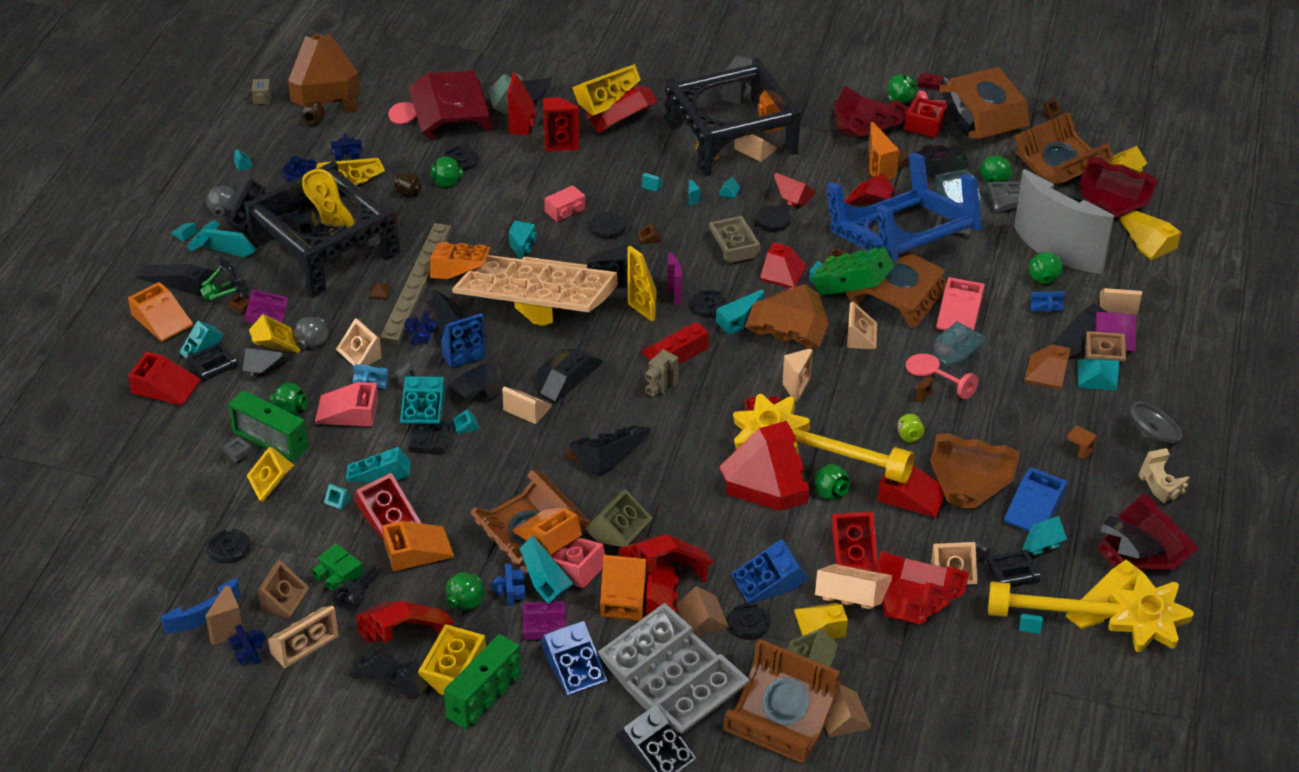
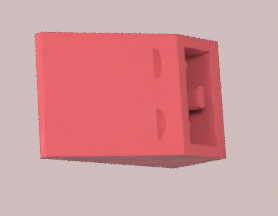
[936,277,985,335]
[315,382,378,426]

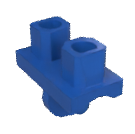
[1030,291,1065,312]
[491,564,525,606]

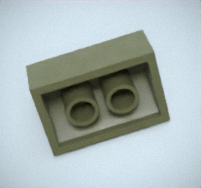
[585,489,653,547]
[773,628,838,699]

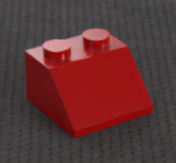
[904,96,948,138]

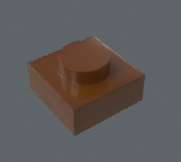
[228,293,250,314]
[915,376,934,403]

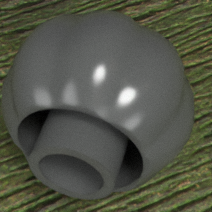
[206,185,238,217]
[294,316,329,349]

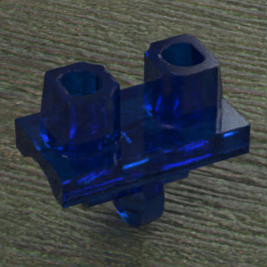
[331,133,363,161]
[404,310,437,346]
[228,624,266,665]

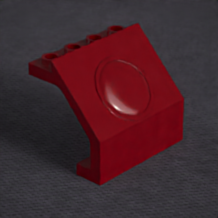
[409,71,493,140]

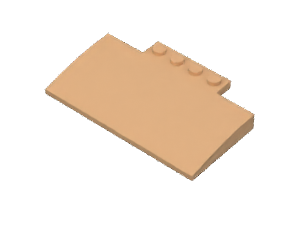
[452,255,618,312]

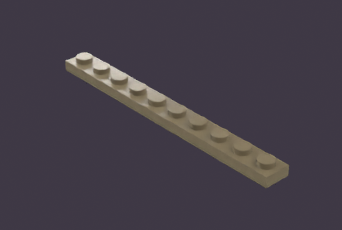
[380,223,452,345]

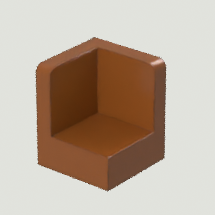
[1067,425,1097,460]

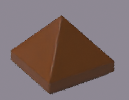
[1042,97,1062,119]
[369,282,390,299]

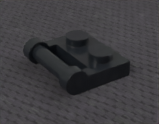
[187,342,238,382]
[409,420,452,455]
[987,549,1040,586]

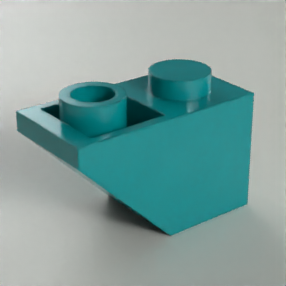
[509,221,537,259]
[179,321,224,359]
[1022,516,1067,556]

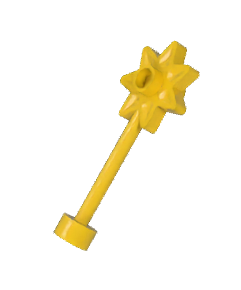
[733,394,914,483]
[988,573,1194,652]

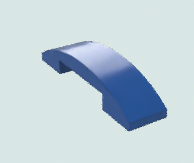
[161,578,240,633]

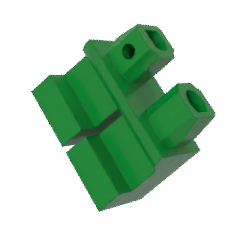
[312,544,364,592]

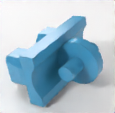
[353,363,388,389]

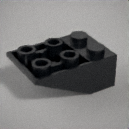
[909,144,969,180]
[586,245,641,288]
[615,704,697,772]

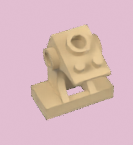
[1139,448,1189,503]

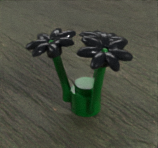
[200,255,249,301]

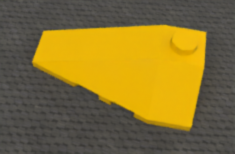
[572,64,641,116]
[316,158,385,186]
[1117,210,1181,261]
[628,246,657,322]
[1066,560,1143,629]

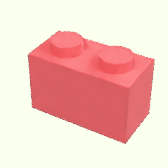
[544,185,585,222]

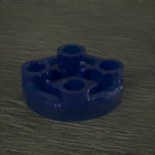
[282,156,317,182]

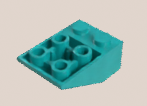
[400,376,445,424]

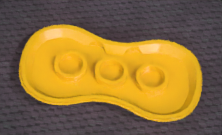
[302,169,356,229]

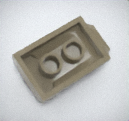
[709,216,760,263]

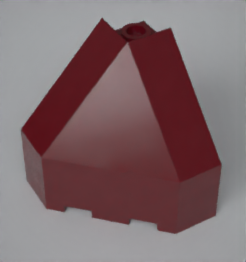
[834,86,909,137]
[1080,157,1159,218]
[1097,493,1198,569]

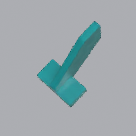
[187,220,256,258]

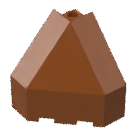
[288,33,360,106]
[745,284,829,349]
[930,433,1020,508]

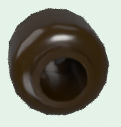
[301,102,325,126]
[394,172,422,197]

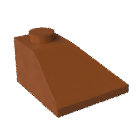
[1024,345,1070,389]

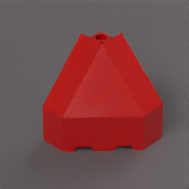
[586,85,658,134]
[719,420,809,511]
[619,534,714,582]
[872,551,970,624]
[356,600,455,643]

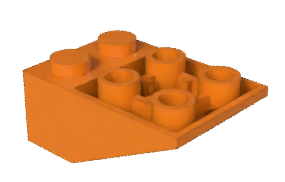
[868,122,899,180]
[430,242,490,279]
[128,282,193,342]
[512,508,582,555]
[382,521,454,572]
[600,555,646,621]

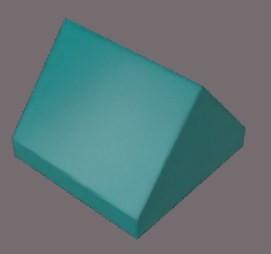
[234,149,253,171]
[642,173,664,192]
[719,177,740,199]
[324,484,350,509]
[1019,614,1043,634]

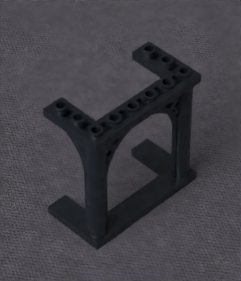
[664,58,801,177]
[244,161,400,298]

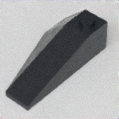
[941,75,975,136]
[137,264,219,296]
[569,425,650,474]

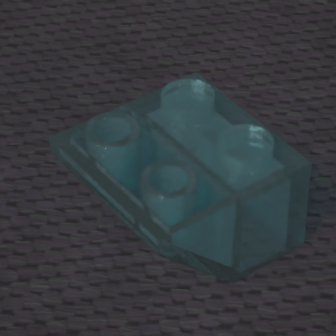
[934,170,981,204]
[933,321,988,365]

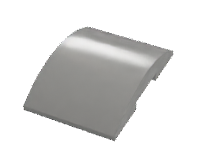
[1014,169,1114,273]
[598,603,750,734]

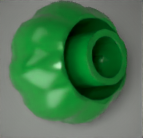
[887,74,917,104]
[980,155,1013,182]
[430,157,463,188]
[1029,252,1063,284]
[270,383,307,416]
[814,464,850,500]
[446,572,484,611]

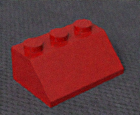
[543,97,579,152]
[641,322,709,365]
[646,557,678,616]

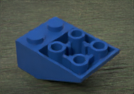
[441,313,486,368]
[1004,467,1068,531]
[731,539,809,603]
[540,621,608,696]

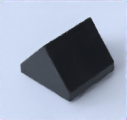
[968,541,991,564]

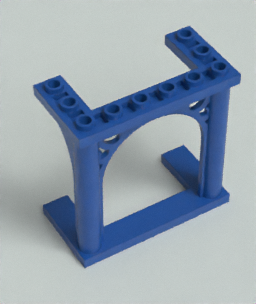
[826,152,982,262]

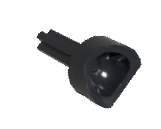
[332,564,380,610]

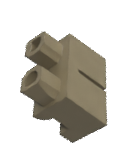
[645,349,679,397]

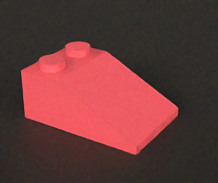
[550,537,605,588]

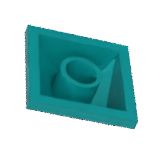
[1077,360,1119,391]

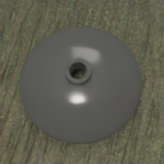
[1130,401,1183,444]

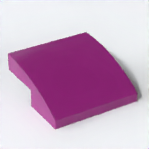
[667,253,682,305]
[244,289,288,323]
[1095,312,1136,353]
[523,601,566,640]

